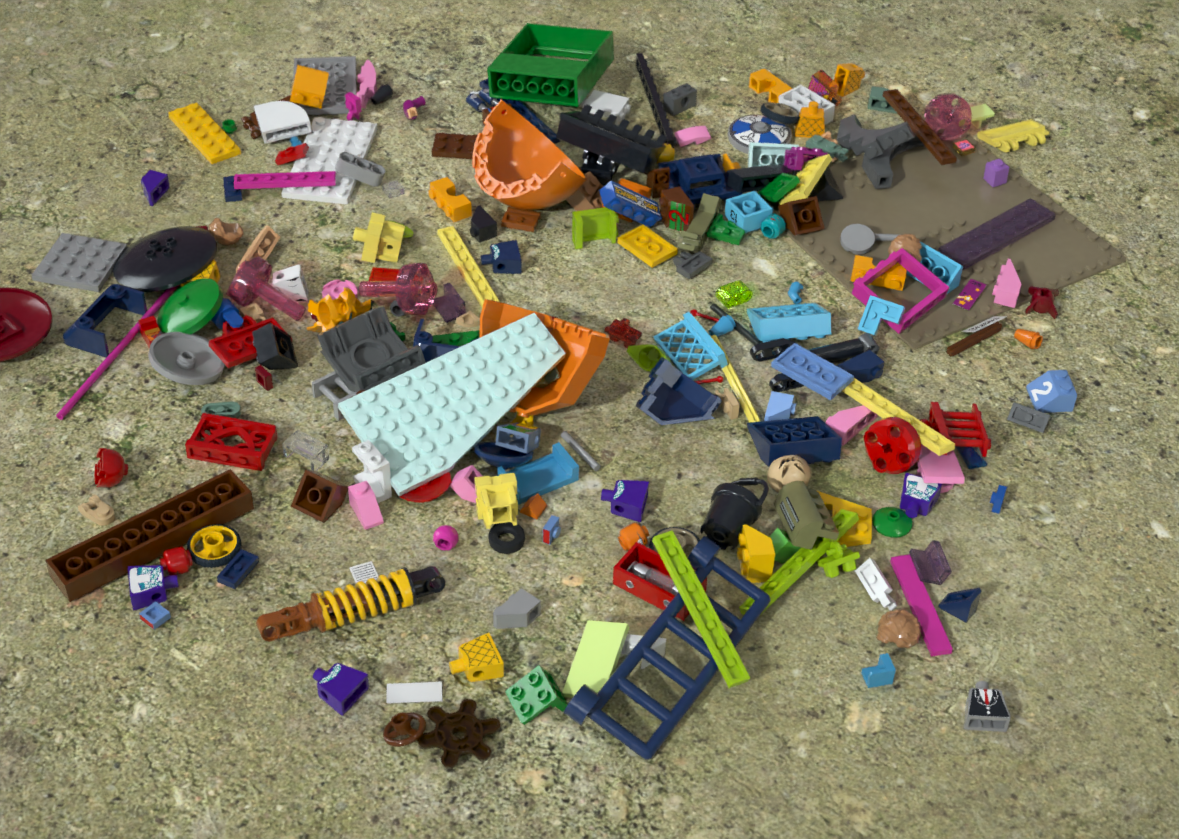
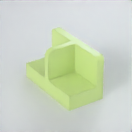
[956,104,995,129]

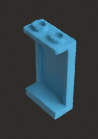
[497,442,579,505]

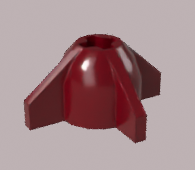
[1025,286,1060,319]

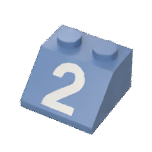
[1026,370,1077,413]

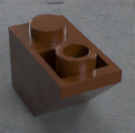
[646,167,670,199]

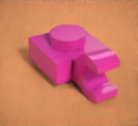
[345,92,362,121]

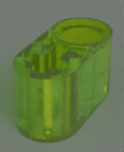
[715,280,753,308]

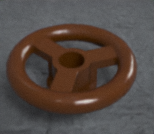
[383,712,426,747]

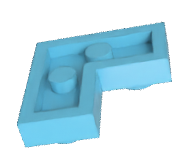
[858,295,905,336]

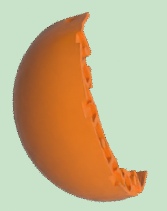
[472,100,587,210]

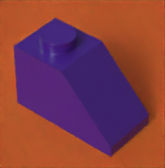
[141,170,170,206]

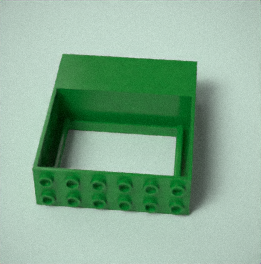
[487,23,614,107]

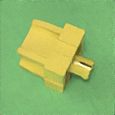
[353,212,405,263]
[474,473,518,529]

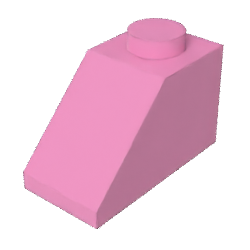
[450,465,482,503]
[348,481,384,530]

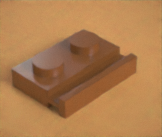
[501,207,540,232]

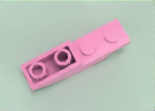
[356,60,377,108]

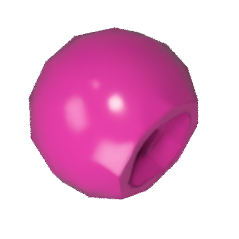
[433,525,459,550]

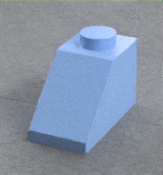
[764,391,796,421]

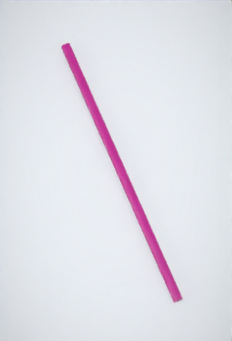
[56,285,179,420]

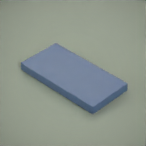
[771,343,854,400]

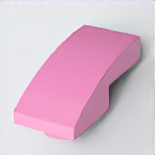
[674,126,711,148]

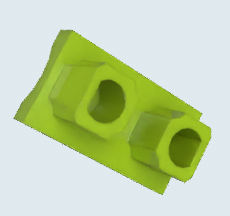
[817,541,860,578]

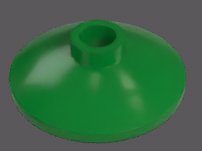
[872,507,913,538]

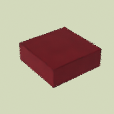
[255,365,273,391]

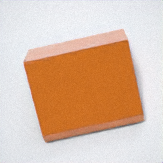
[520,493,547,519]

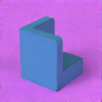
[861,653,896,688]

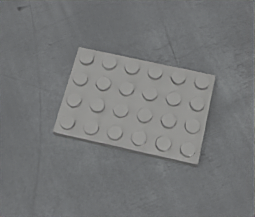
[293,56,356,115]

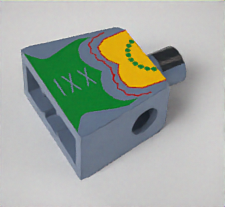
[495,423,541,453]

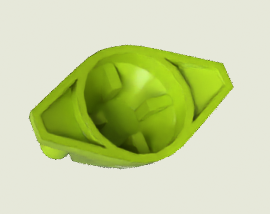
[626,344,672,372]

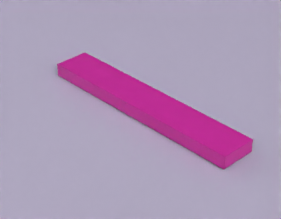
[234,171,336,189]
[890,554,953,657]

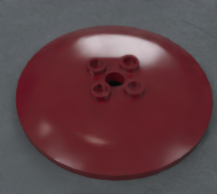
[0,287,53,362]

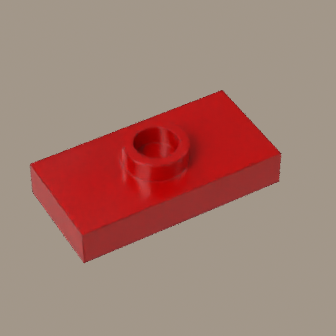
[275,143,309,165]

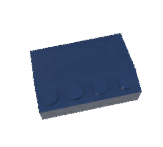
[747,416,842,467]

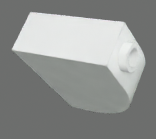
[254,101,312,144]

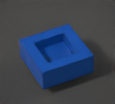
[990,485,1007,514]

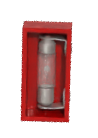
[613,542,707,621]

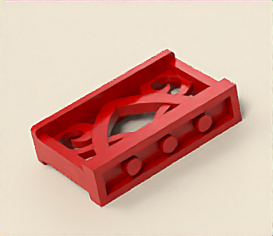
[185,413,278,471]

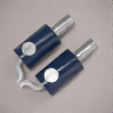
[466,88,499,112]

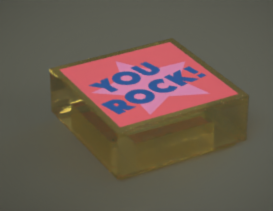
[952,139,975,156]

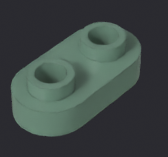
[201,401,241,419]

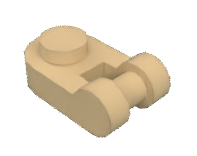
[78,495,115,526]

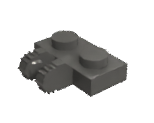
[673,251,712,279]

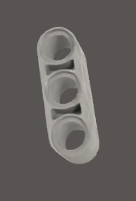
[335,152,385,187]

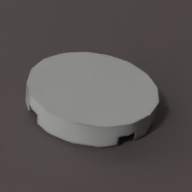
[840,224,875,255]

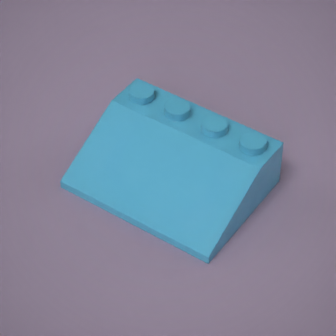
[747,303,831,343]

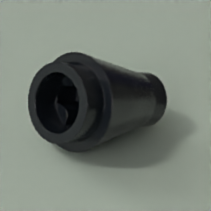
[370,84,394,105]

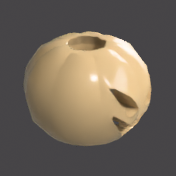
[767,455,811,493]

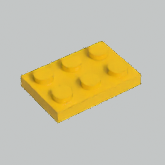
[617,224,678,268]

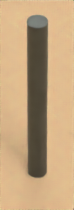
[710,303,762,345]

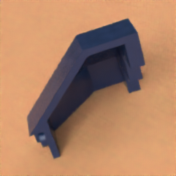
[636,357,722,425]

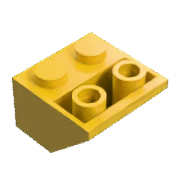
[737,525,775,583]

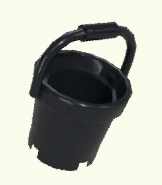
[700,477,769,550]

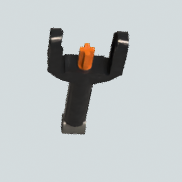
[750,333,879,392]

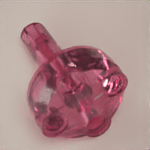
[924,93,972,140]
[226,256,306,321]
[359,263,438,315]

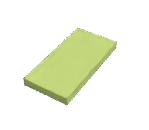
[562,620,629,698]

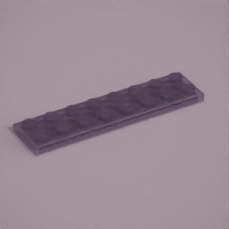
[938,198,1056,270]

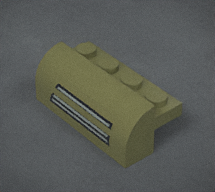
[774,481,839,550]

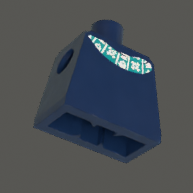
[480,240,522,274]

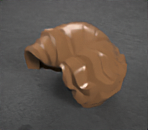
[208,218,244,246]
[888,234,922,262]
[876,609,921,648]

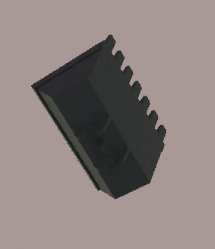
[556,104,667,175]

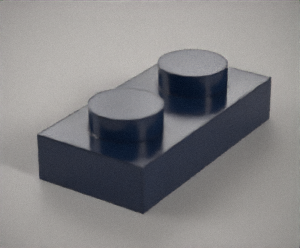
[223,176,242,202]
[217,549,259,589]

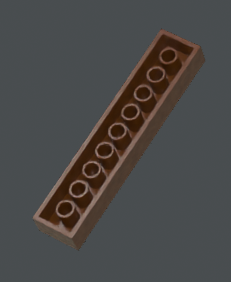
[45,469,254,602]

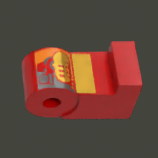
[138,316,162,349]

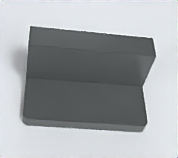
[1007,402,1052,434]

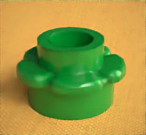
[221,119,237,134]

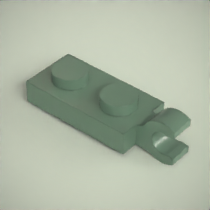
[806,134,849,162]

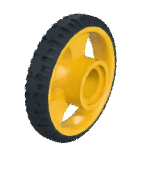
[187,524,242,568]

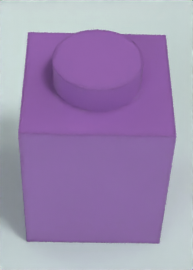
[983,158,1009,187]

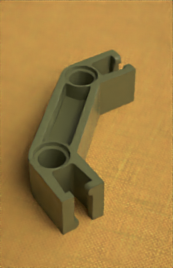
[677,193,722,254]

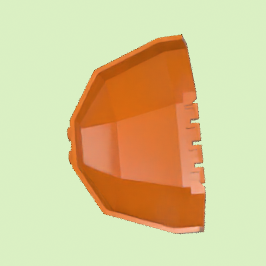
[480,299,610,418]

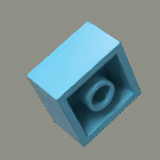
[725,191,773,233]

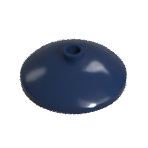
[474,442,533,470]

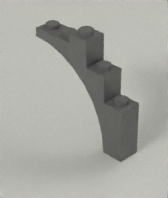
[837,114,914,159]
[862,128,925,189]

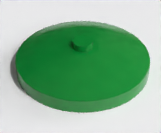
[157,278,223,335]

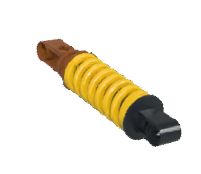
[256,566,446,641]

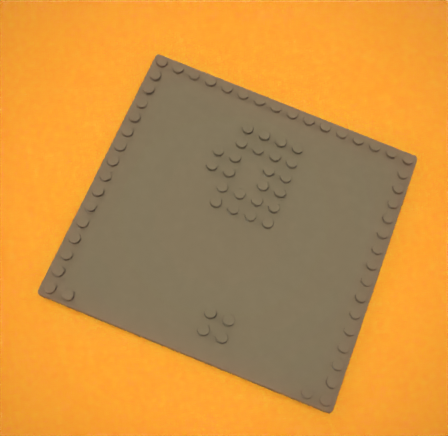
[757,123,1126,350]

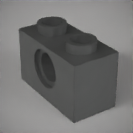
[663,83,697,116]

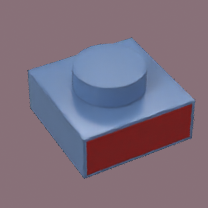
[543,515,561,545]
[139,601,171,630]

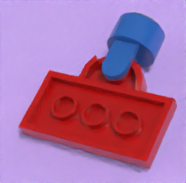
[209,298,293,368]

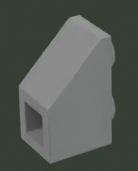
[493,588,541,629]

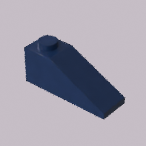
[837,350,884,383]

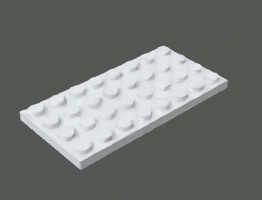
[282,117,377,205]

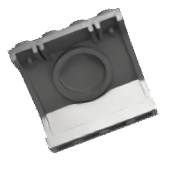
[317,306,426,392]

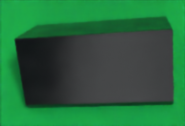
[798,156,843,201]

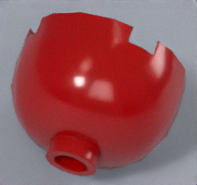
[94,448,128,488]

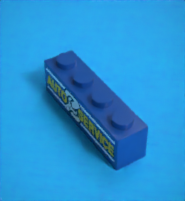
[599,181,662,227]

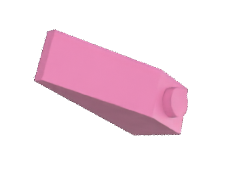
[826,405,878,446]

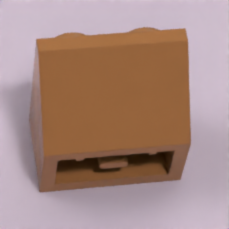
[566,171,603,211]

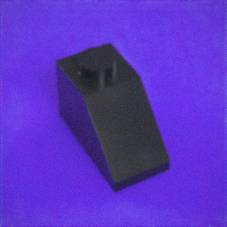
[470,205,497,243]

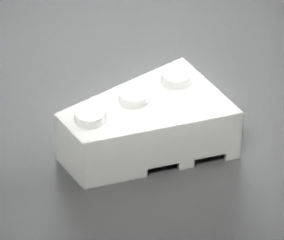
[778,85,835,125]

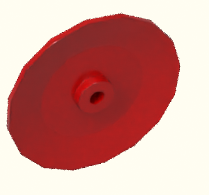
[395,472,452,503]

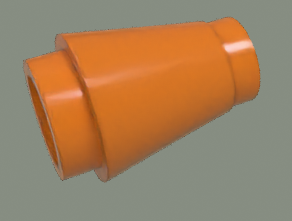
[1014,329,1043,349]

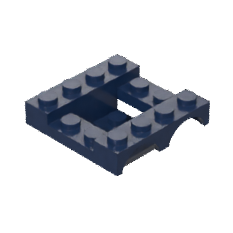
[658,153,742,210]

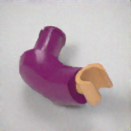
[403,96,426,120]

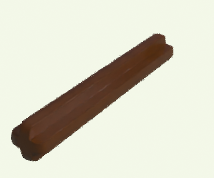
[946,321,1002,357]

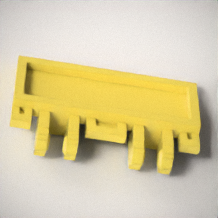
[977,119,1049,153]

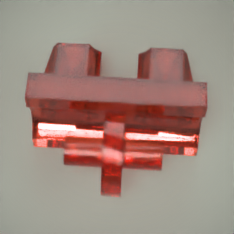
[605,318,642,349]

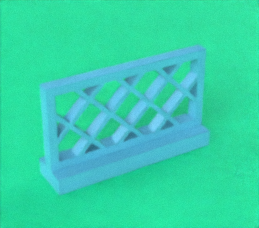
[653,312,728,380]

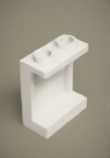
[583,90,631,126]
[352,440,392,503]

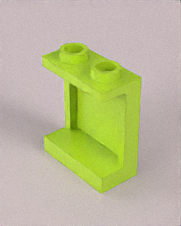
[572,207,619,249]

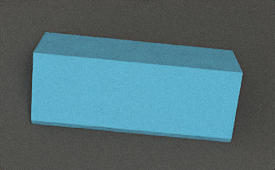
[906,241,963,295]

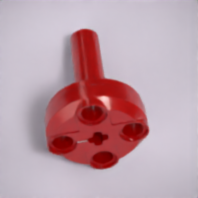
[863,417,932,474]

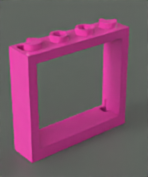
[851,248,950,334]

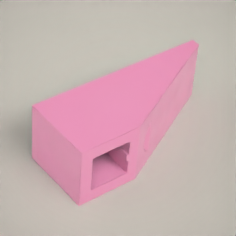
[992,259,1022,308]

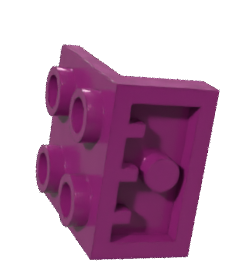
[784,147,828,170]

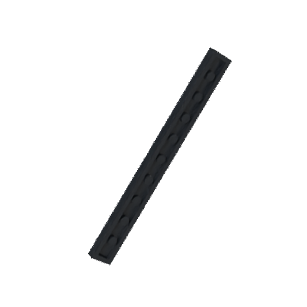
[636,53,677,148]

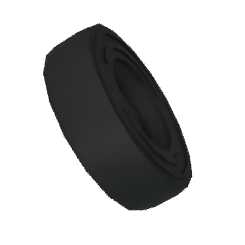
[488,522,525,554]

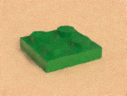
[758,173,801,202]

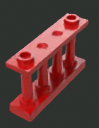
[929,402,991,457]

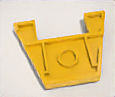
[816,490,872,550]

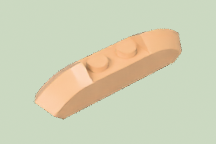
[236,225,280,284]

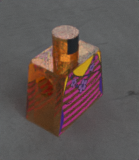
[808,69,842,106]

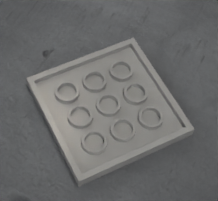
[32,233,127,292]

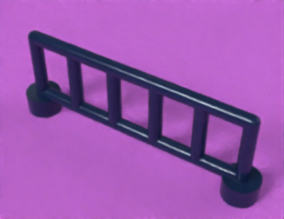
[564,536,771,760]

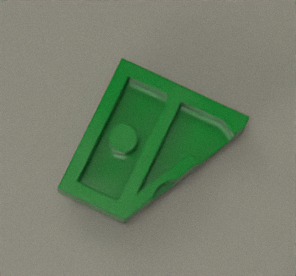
[707,213,745,245]

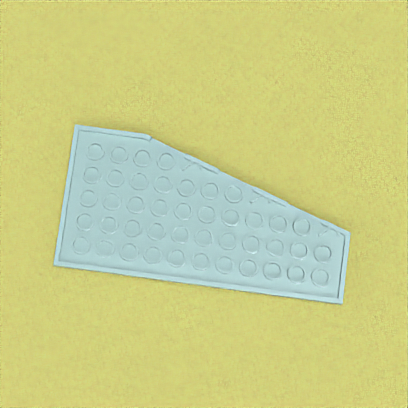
[338,313,565,496]

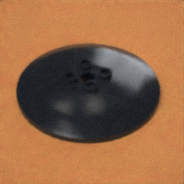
[113,226,217,292]

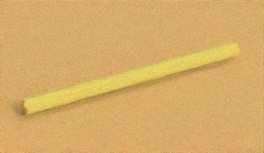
[710,335,761,423]

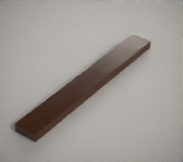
[883,89,957,165]

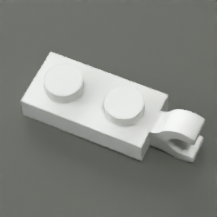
[855,558,897,611]

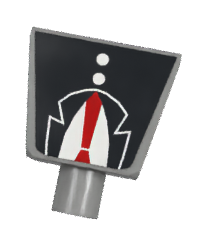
[964,681,1011,732]

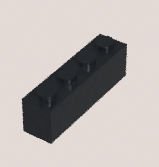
[727,164,794,193]

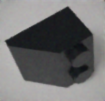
[252,323,298,370]

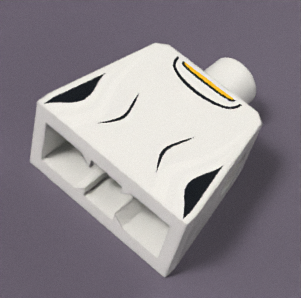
[264,265,309,303]

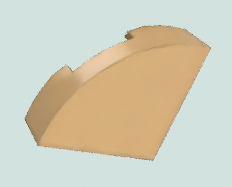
[456,311,480,327]

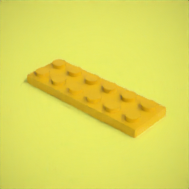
[168,103,241,164]

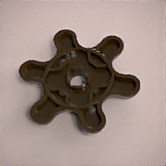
[417,699,501,769]

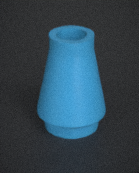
[708,315,736,337]

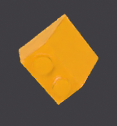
[290,65,329,109]

